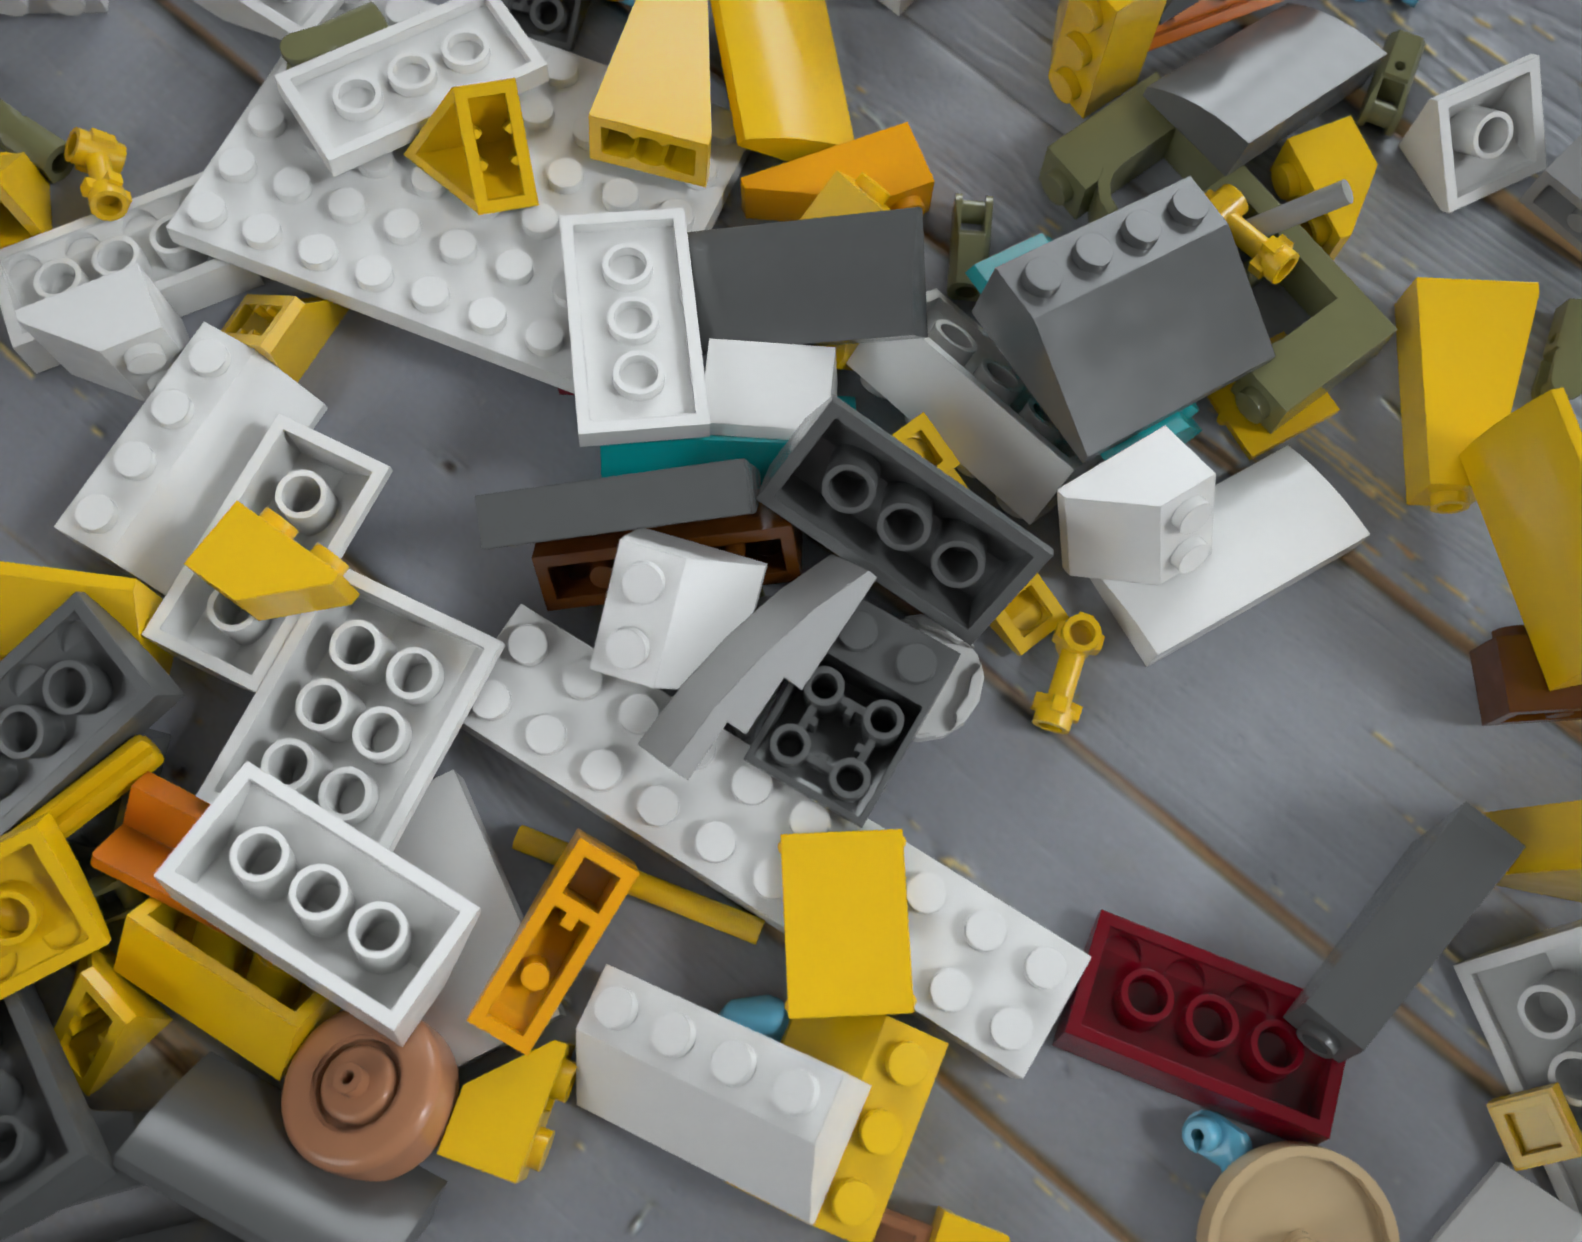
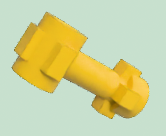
[64,127,132,221]
[1205,184,1300,284]
[1030,611,1105,734]

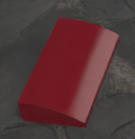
[1052,909,1346,1145]

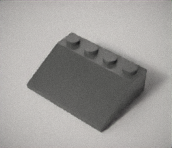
[972,176,1276,463]

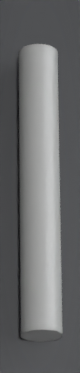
[1236,179,1354,249]

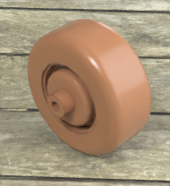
[281,1010,459,1181]

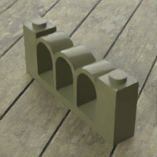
[1039,72,1398,434]

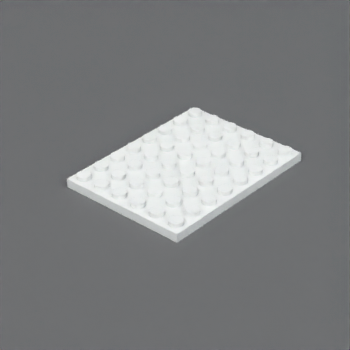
[166,0,752,394]

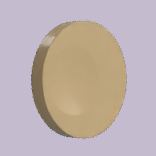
[1196,1141,1400,1242]

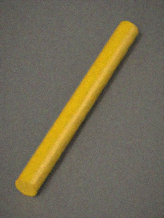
[512,824,765,945]

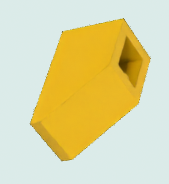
[1270,116,1378,261]
[183,501,360,621]
[437,1040,577,1183]

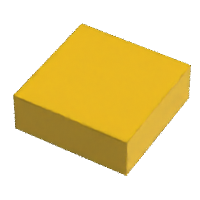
[1486,1082,1582,1172]

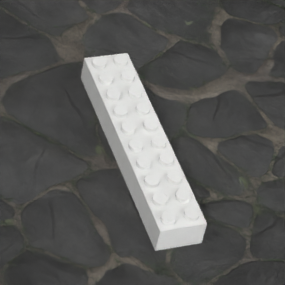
[461,604,1092,1079]

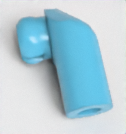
[718,994,789,1042]
[1182,1110,1253,1173]

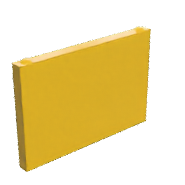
[777,829,917,1019]

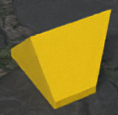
[403,77,539,215]
[221,294,349,383]
[54,945,173,1097]

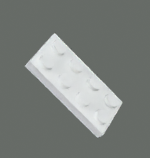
[274,0,549,177]
[560,207,710,447]

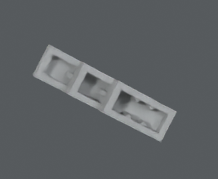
[638,554,877,780]

